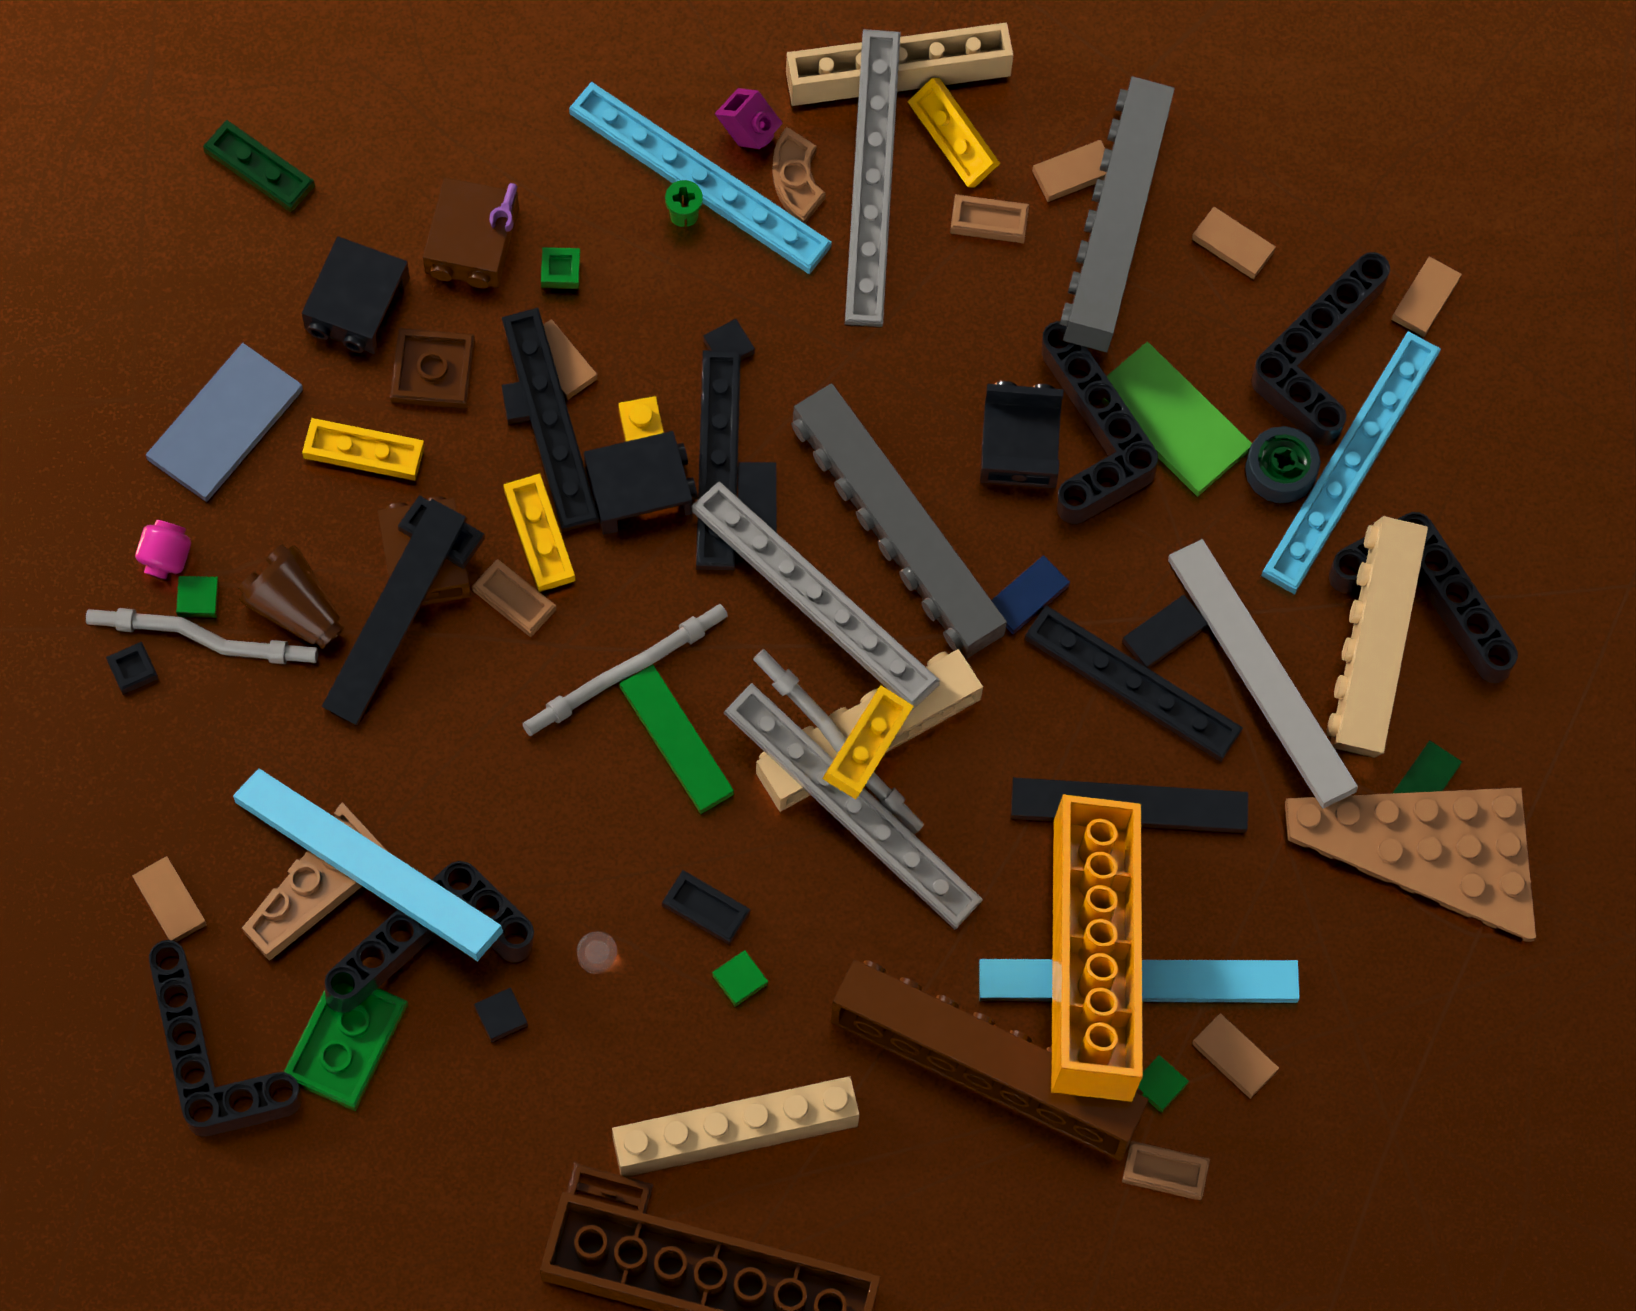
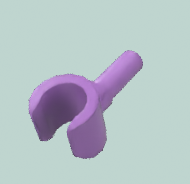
[489,183,518,232]

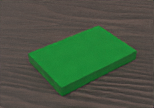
[284,983,408,1111]

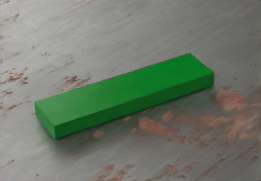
[620,664,734,814]

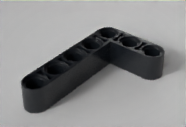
[1251,252,1390,446]
[1042,321,1158,524]
[1329,512,1518,683]
[325,861,534,1013]
[149,940,302,1137]

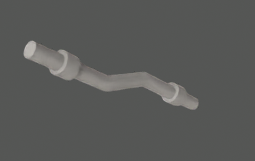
[522,604,728,736]
[86,608,318,664]
[753,649,924,834]

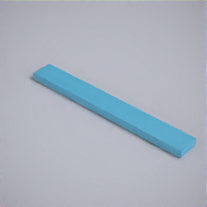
[569,82,832,275]
[1261,331,1441,595]
[233,768,503,961]
[979,959,1300,1003]

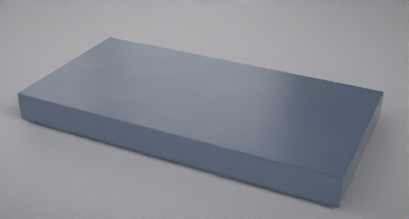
[146,343,303,502]

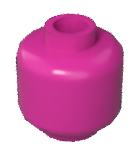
[135,520,191,579]

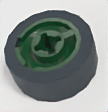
[1245,426,1321,504]

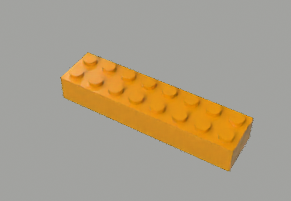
[1051,794,1143,1102]

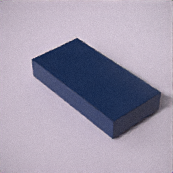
[991,555,1070,635]

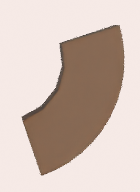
[772,126,826,224]

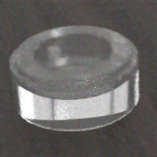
[577,931,617,974]

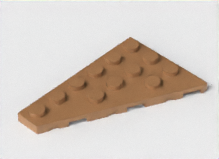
[1285,788,1536,942]

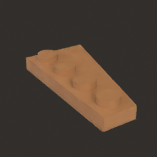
[242,802,387,961]

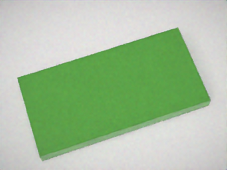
[1099,341,1252,497]

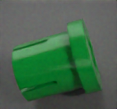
[665,180,703,227]

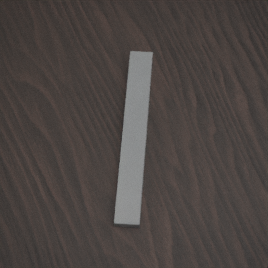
[845,29,901,327]
[692,481,939,711]
[1168,539,1358,809]
[724,683,983,930]

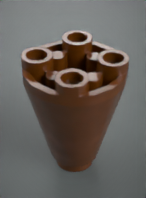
[238,544,345,650]

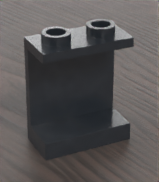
[301,236,410,354]
[980,381,1064,489]
[584,431,698,535]

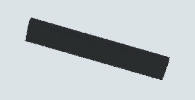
[501,308,599,533]
[696,350,741,571]
[322,499,467,725]
[1024,605,1243,762]
[1011,777,1248,833]

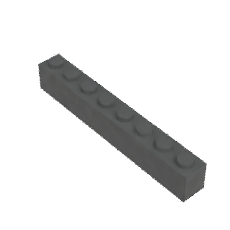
[1060,76,1175,352]
[791,383,1007,659]

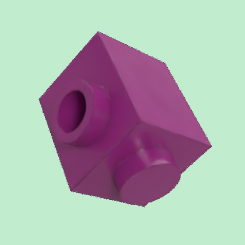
[715,88,783,149]

